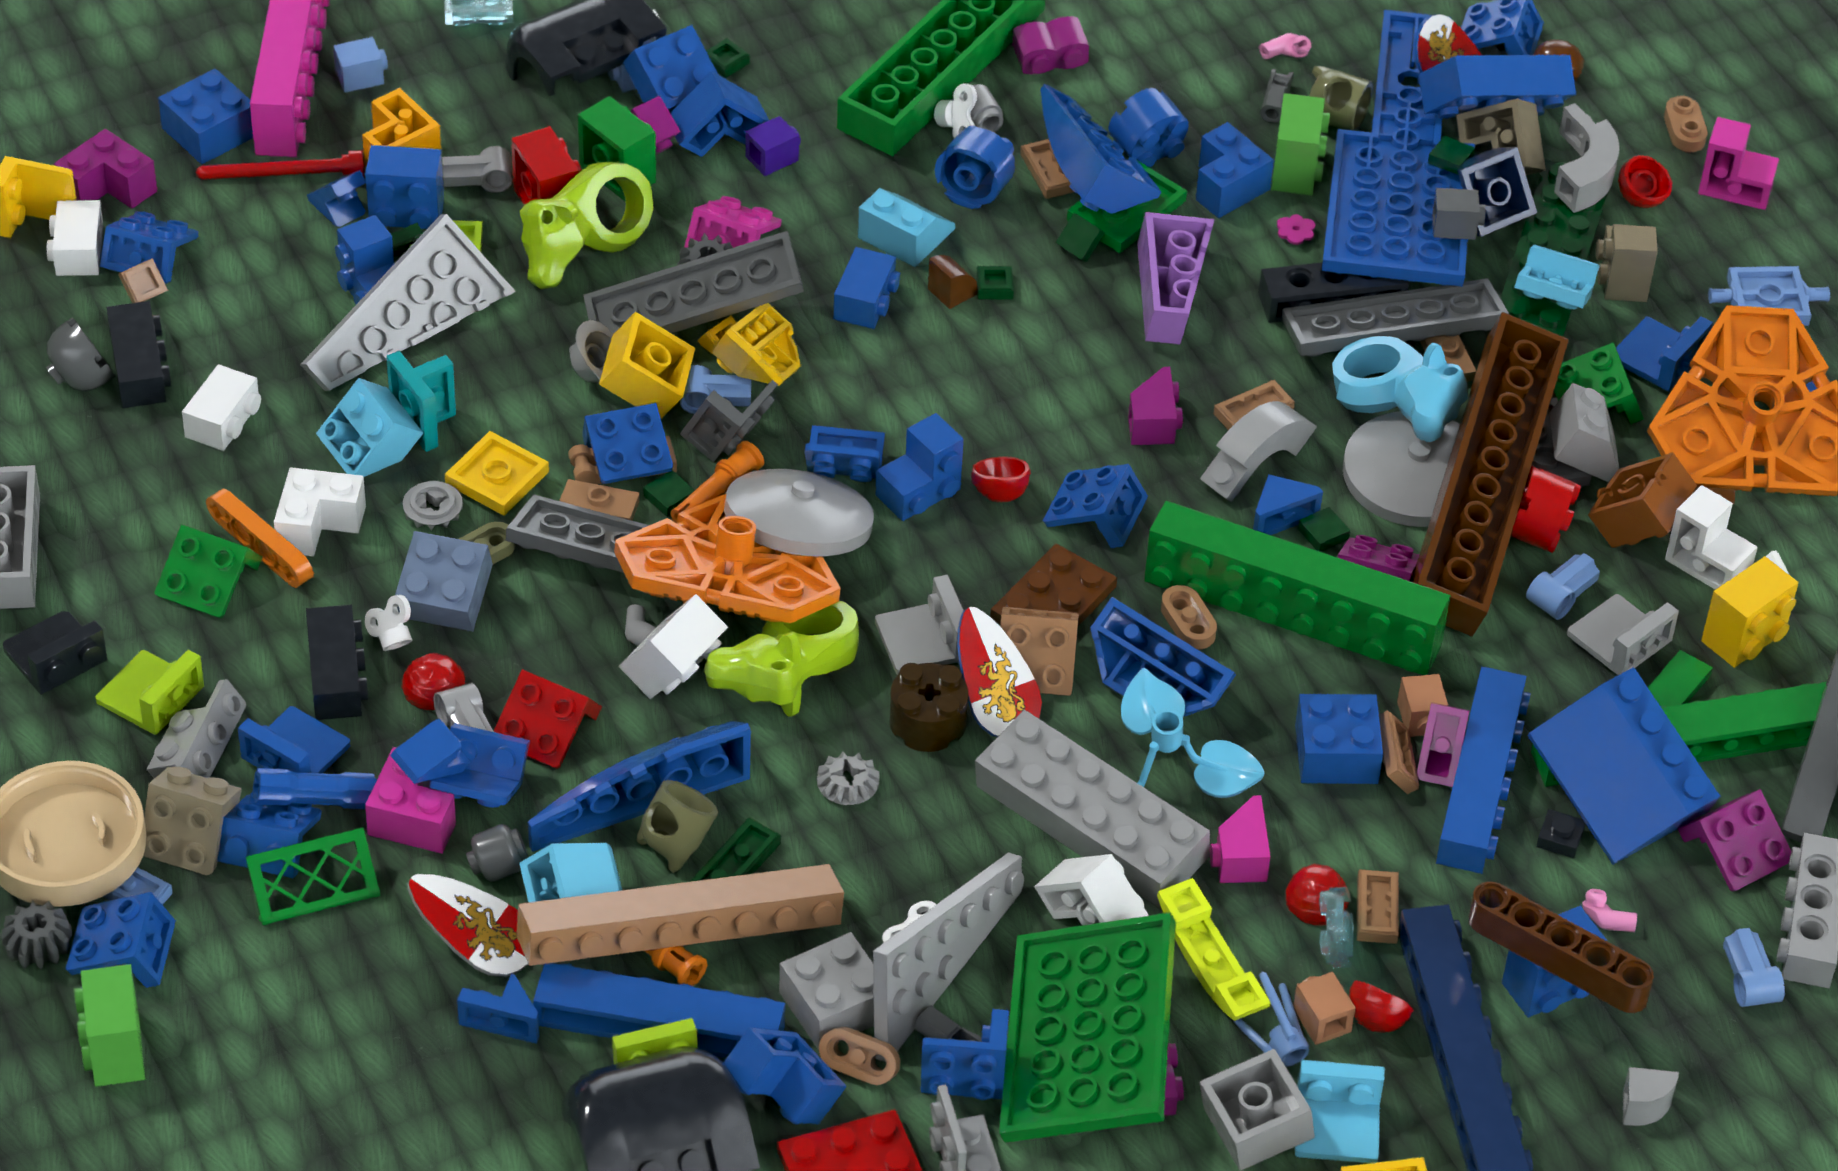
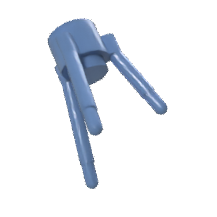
[1233,972,1309,1067]

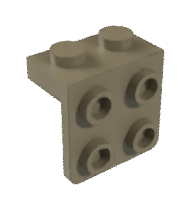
[143,767,242,875]

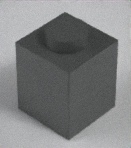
[1432,188,1485,240]

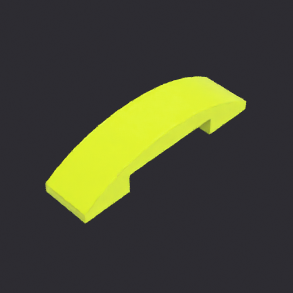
[1157,878,1271,1021]

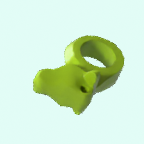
[520,162,653,289]
[704,600,859,717]

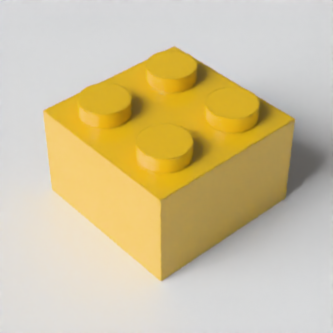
[599,311,695,419]
[1701,556,1799,668]

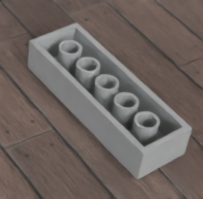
[975,709,1210,909]

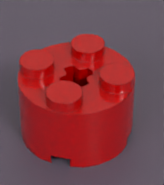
[1511,466,1581,553]

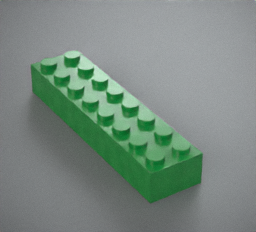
[837,0,1045,156]
[1144,501,1451,675]

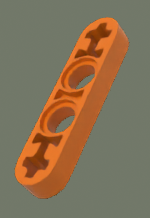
[206,488,314,588]

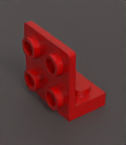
[494,669,602,769]

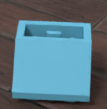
[316,378,423,477]
[519,843,622,902]

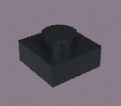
[1536,809,1586,858]

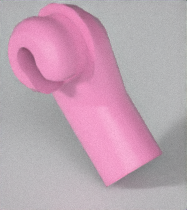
[1259,33,1311,60]
[1582,889,1637,933]

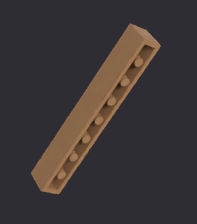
[517,864,844,966]

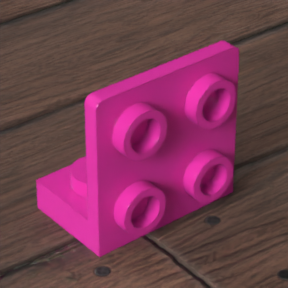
[684,196,782,248]

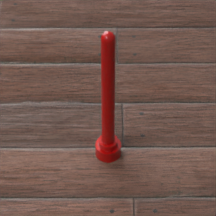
[196,150,365,179]

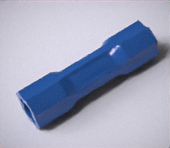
[253,768,377,809]

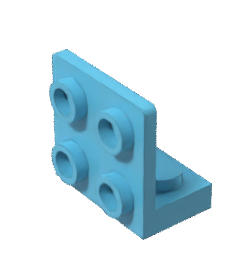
[1295,1060,1384,1163]

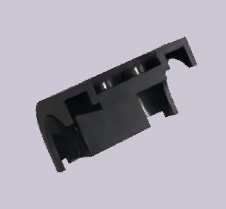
[506,0,667,96]
[562,1046,760,1171]

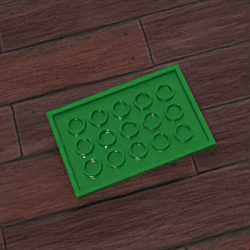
[999,912,1176,1143]

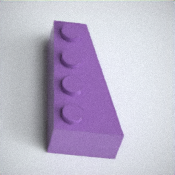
[1137,212,1215,344]

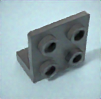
[680,380,778,462]

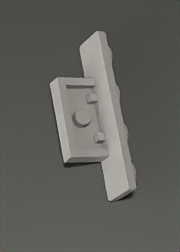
[146,679,246,779]

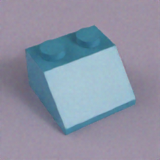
[858,188,956,267]

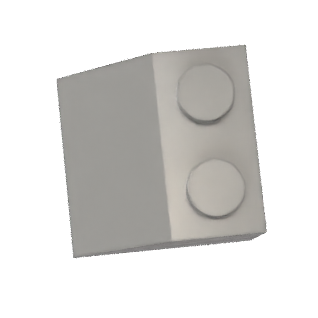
[1549,383,1619,482]

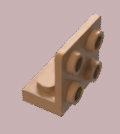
[1000,607,1079,696]

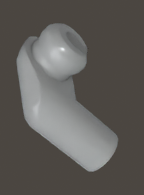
[625,604,655,646]

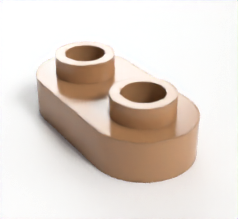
[1664,96,1707,152]
[1161,585,1217,650]
[819,1027,900,1085]

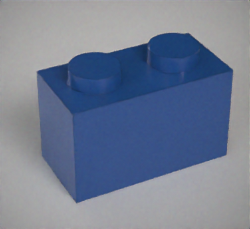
[833,247,900,329]

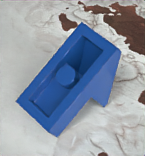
[306,170,366,227]
[390,719,471,784]
[457,974,539,1044]

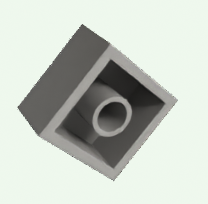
[779,932,874,1050]
[1200,1048,1315,1171]

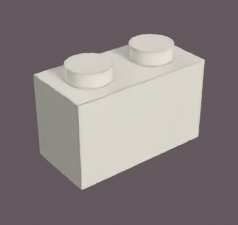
[47,200,104,276]
[182,364,261,451]

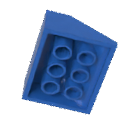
[1527,667,1720,865]

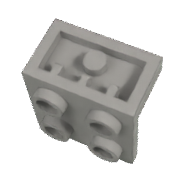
[875,575,963,675]
[1567,594,1679,675]
[929,1085,1001,1171]

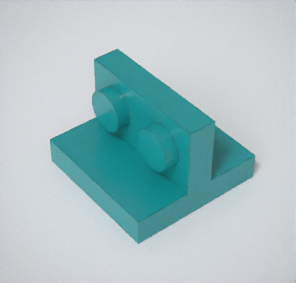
[386,351,456,452]

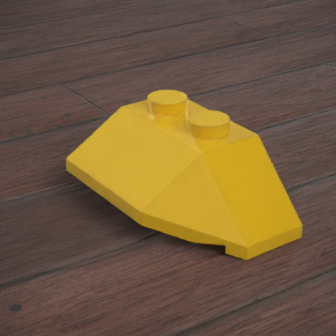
[712,303,801,386]

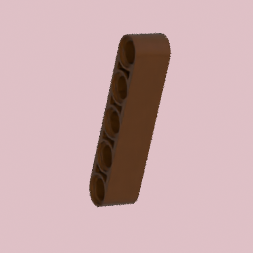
[1468,881,1654,1013]

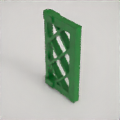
[245,828,380,926]

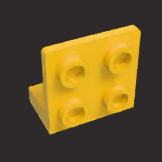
[0,156,77,238]

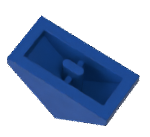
[1253,475,1323,535]

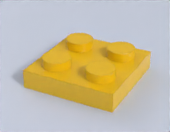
[445,431,549,516]

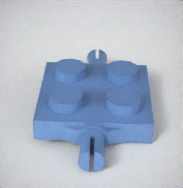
[1708,266,1830,326]

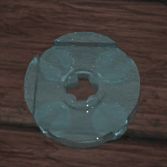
[1320,887,1354,968]

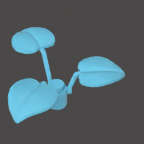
[1121,668,1264,798]

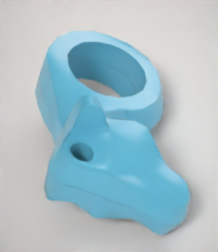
[1332,336,1468,442]

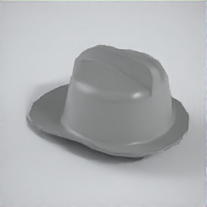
[569,320,613,384]

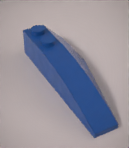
[1040,84,1162,214]
[528,721,751,852]

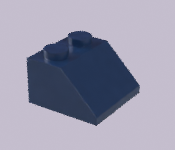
[1457,147,1537,237]

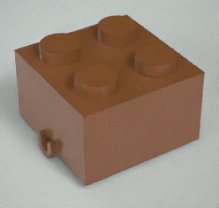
[1588,453,1697,548]

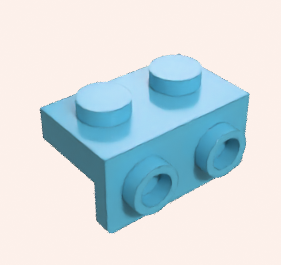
[1514,245,1599,309]

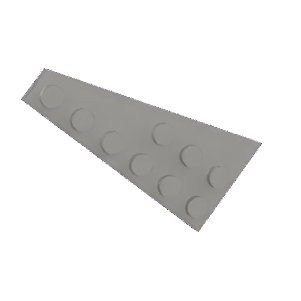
[300,214,516,391]
[873,852,1024,1062]

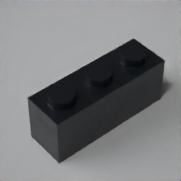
[106,301,171,408]
[306,604,368,720]

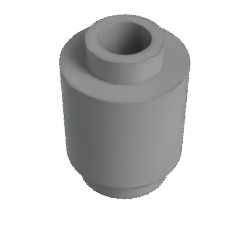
[963,84,1003,132]

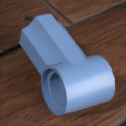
[680,365,751,414]
[1526,553,1600,620]
[1723,928,1785,1007]

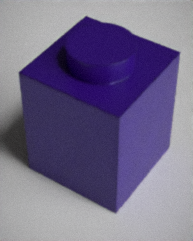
[745,116,801,176]

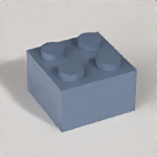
[395,531,493,632]

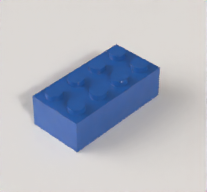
[1419,55,1576,119]

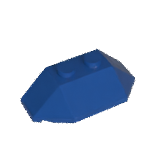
[1090,597,1236,717]

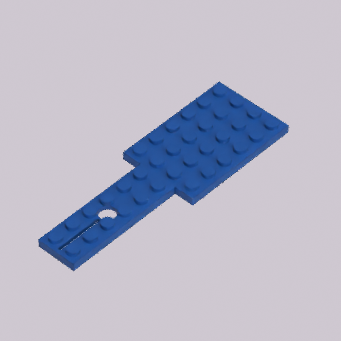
[1322,10,1475,287]

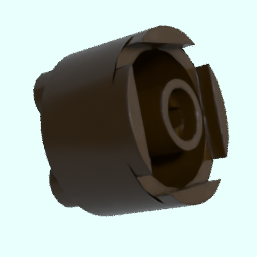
[889,663,968,752]

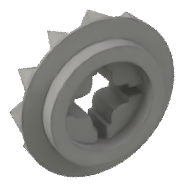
[403,481,463,531]
[817,751,879,805]

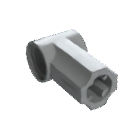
[442,146,512,193]
[434,683,494,732]

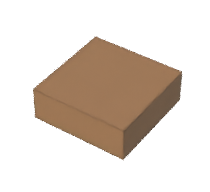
[118,258,168,303]

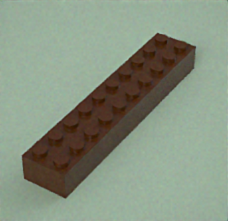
[1411,312,1569,637]

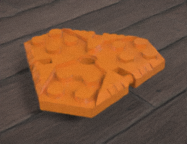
[1647,305,1838,496]
[614,494,841,623]

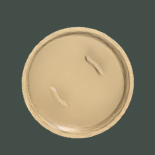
[0,761,146,907]

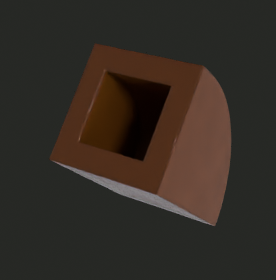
[928,255,978,309]

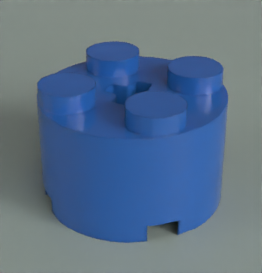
[1108,88,1189,168]
[935,125,1015,209]

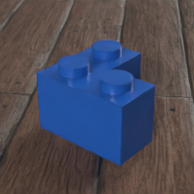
[670,71,769,157]
[1196,122,1274,219]
[335,215,395,305]
[875,413,964,521]
[724,1027,847,1124]

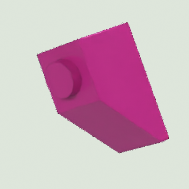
[1210,795,1270,883]

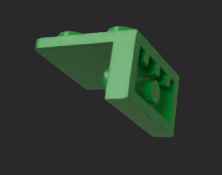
[1554,342,1644,424]
[154,524,263,619]

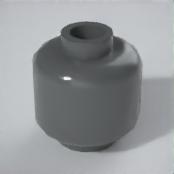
[466,824,528,882]

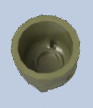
[1309,66,1373,131]
[637,780,718,873]

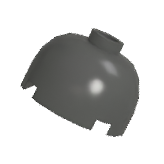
[46,317,116,391]

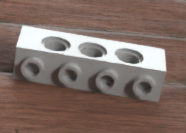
[1776,833,1838,988]

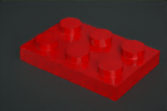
[777,1109,922,1171]

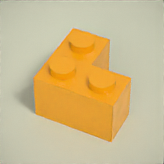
[362,88,441,167]

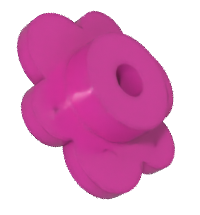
[1277,214,1315,245]

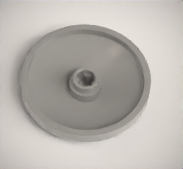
[1343,411,1460,527]
[724,469,874,556]

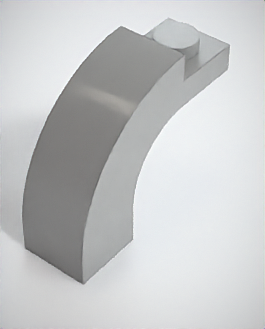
[1554,103,1619,213]
[1200,401,1317,502]

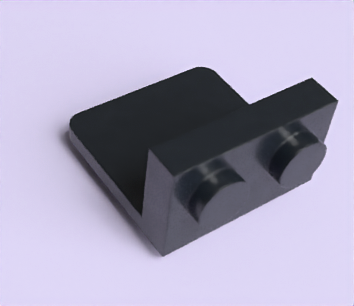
[3,611,107,695]

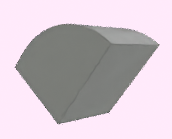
[1623,1067,1679,1126]

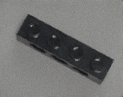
[1258,262,1409,323]

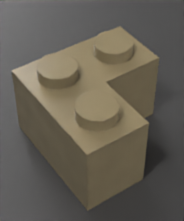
[1456,99,1546,175]
[1596,224,1658,302]

